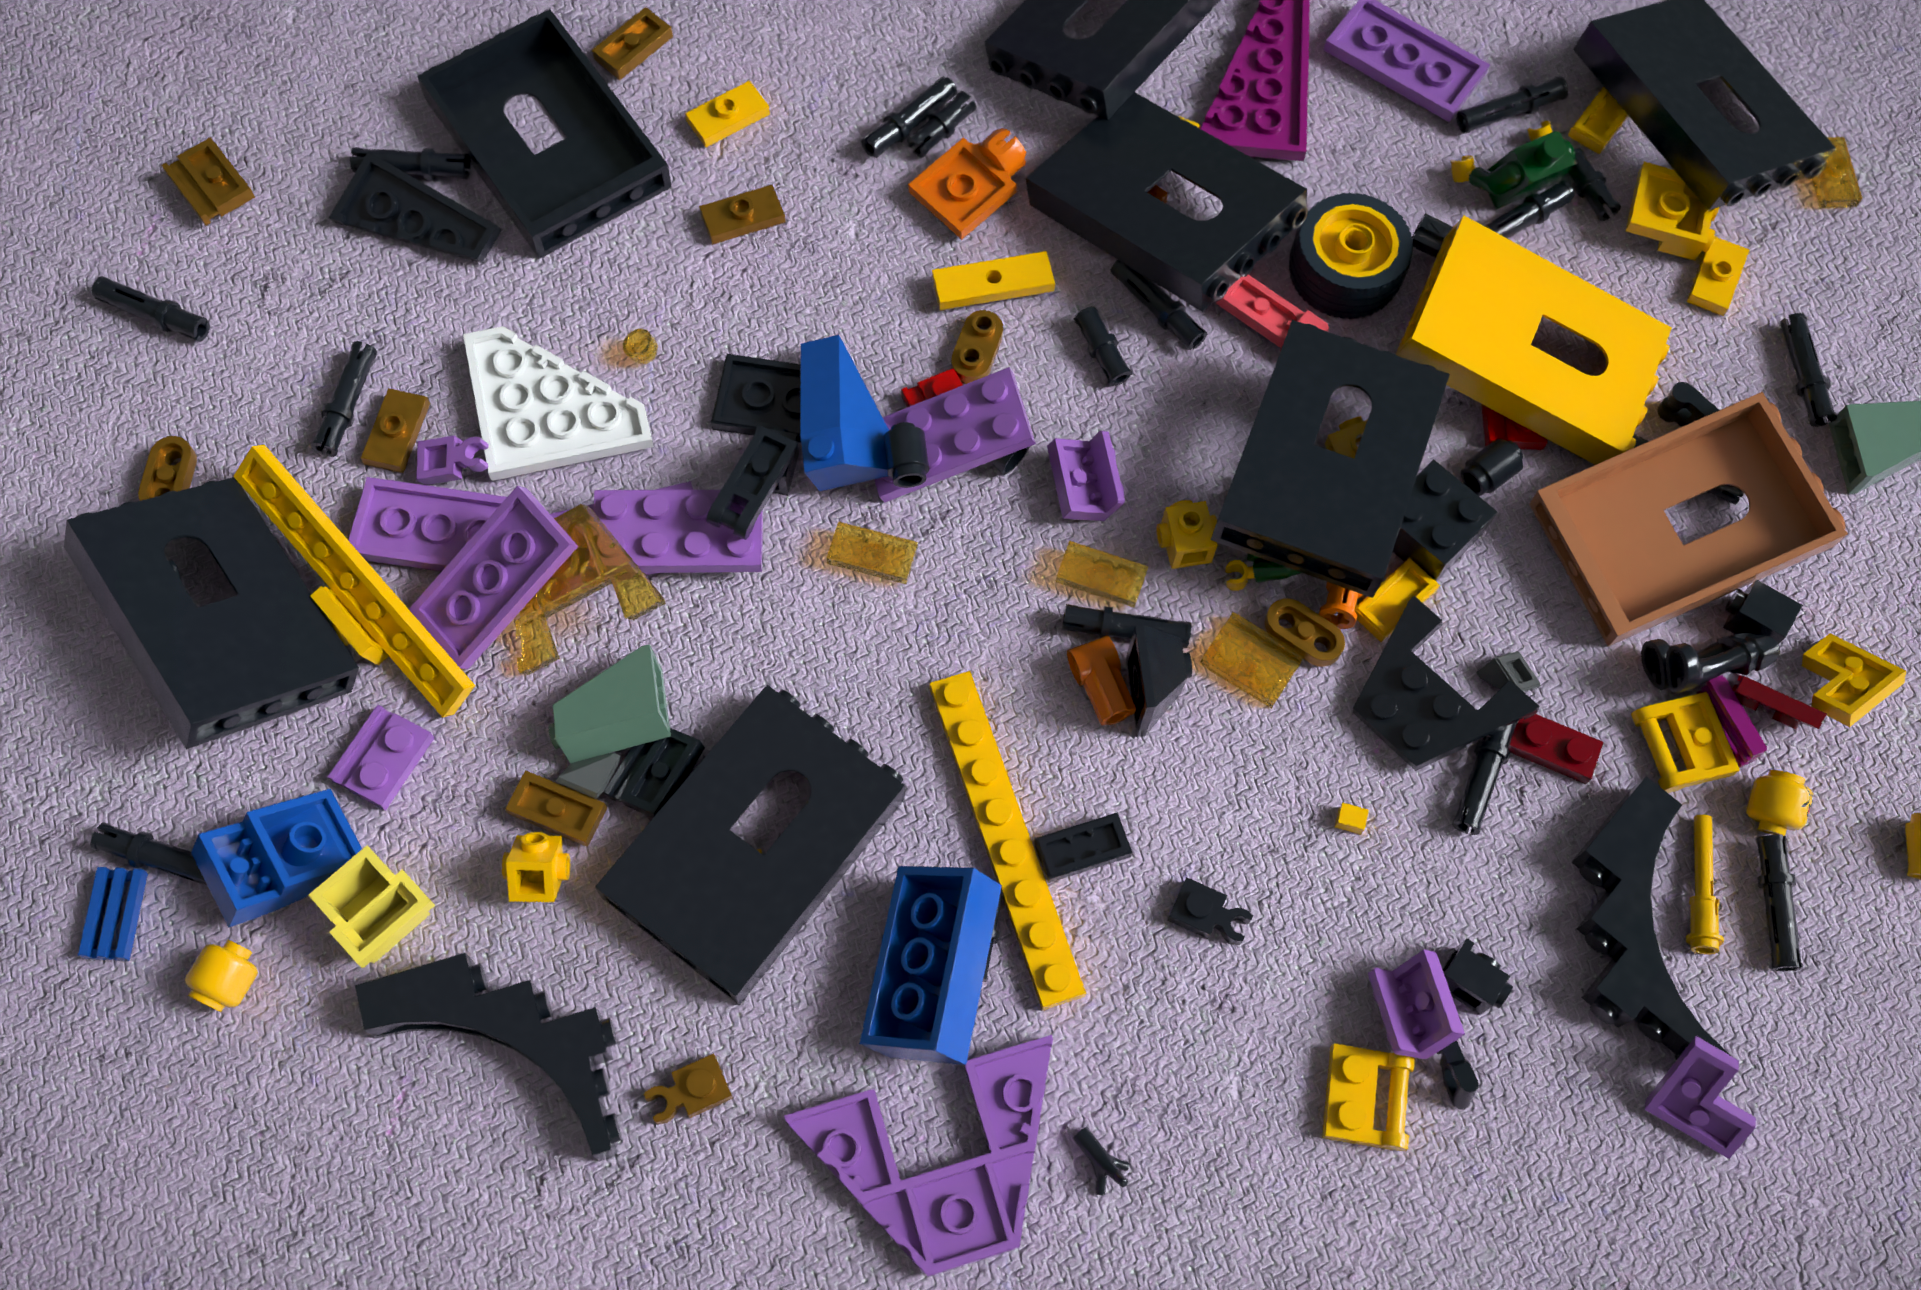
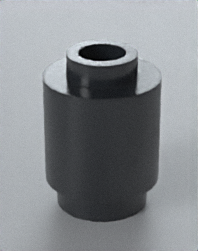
[883,422,929,488]
[1460,438,1523,496]

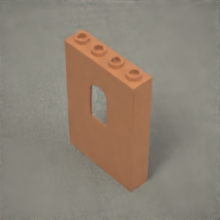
[1529,392,1848,647]

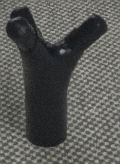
[1073,1127,1130,1196]

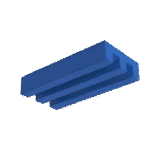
[78,867,148,961]

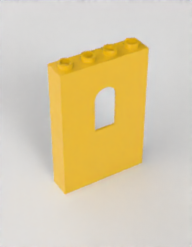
[1396,215,1672,465]

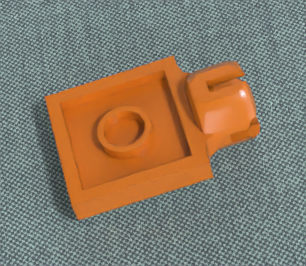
[908,128,1027,240]

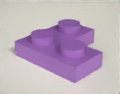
[1644,1036,1756,1159]

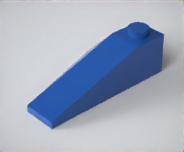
[800,335,889,491]

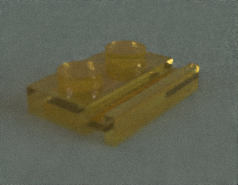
[1199,612,1305,709]

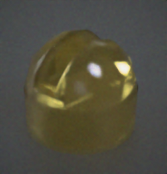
[623,329,658,364]

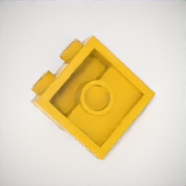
[1625,162,1720,261]

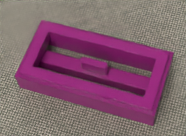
[1696,675,1767,768]

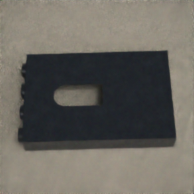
[984,0,1220,120]
[1573,0,1836,211]
[417,9,672,259]
[1025,92,1308,312]
[1211,320,1450,598]
[64,477,359,749]
[595,685,905,1005]

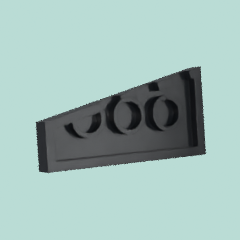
[329,152,502,263]

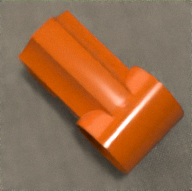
[1067,636,1136,725]

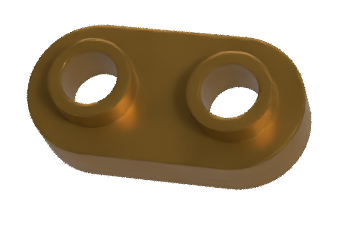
[951,310,1003,384]
[138,436,197,501]
[1264,598,1345,667]

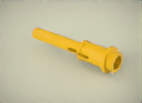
[1686,814,1724,955]

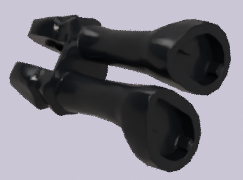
[1641,633,1780,693]

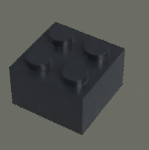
[1392,459,1498,582]

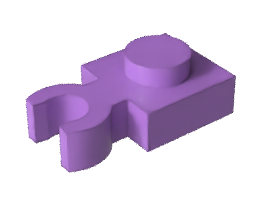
[416,435,489,485]

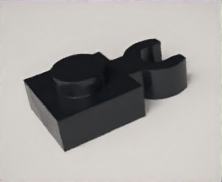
[1167,877,1253,945]

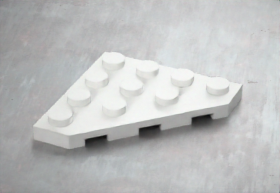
[463,326,654,481]

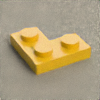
[1802,633,1906,727]

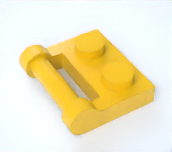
[1631,692,1740,793]
[1322,1043,1415,1151]

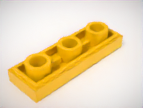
[932,251,1055,310]

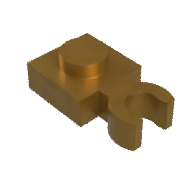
[644,1053,733,1124]

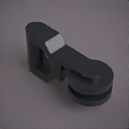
[1436,1039,1479,1110]

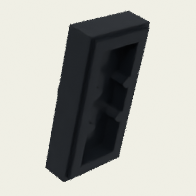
[1034,812,1133,883]

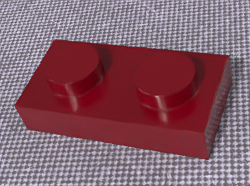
[1508,714,1604,784]

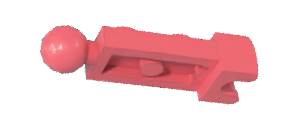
[1216,274,1329,352]

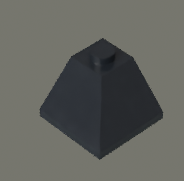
[1126,625,1192,737]

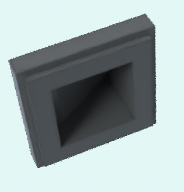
[1476,651,1541,693]
[557,753,620,799]

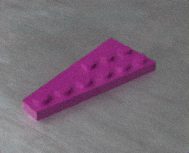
[1201,0,1310,161]

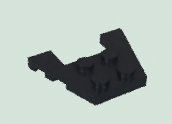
[1353,596,1540,771]

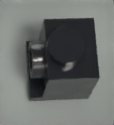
[1442,938,1513,1015]

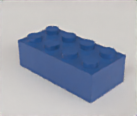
[859,866,1002,1065]

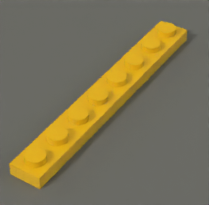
[233,445,475,718]
[929,671,1086,1011]

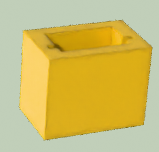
[1334,802,1369,835]

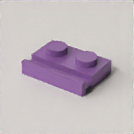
[328,704,434,811]

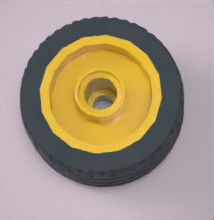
[1289,193,1413,319]

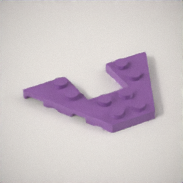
[784,1035,1053,1278]

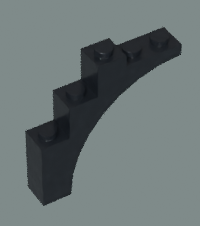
[1571,776,1731,1060]
[355,953,622,1161]

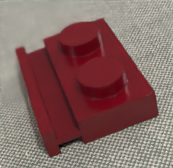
[1727,672,1827,730]

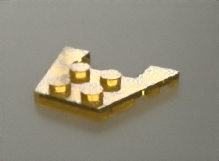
[515,504,666,675]

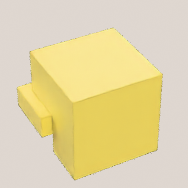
[308,845,435,968]

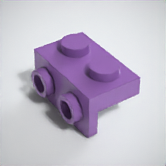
[1047,431,1125,521]
[1368,949,1465,1059]

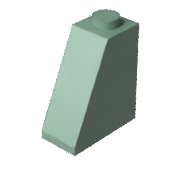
[1829,401,1921,495]
[548,644,671,764]

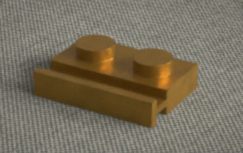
[161,137,255,226]

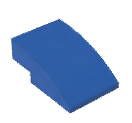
[191,789,362,928]

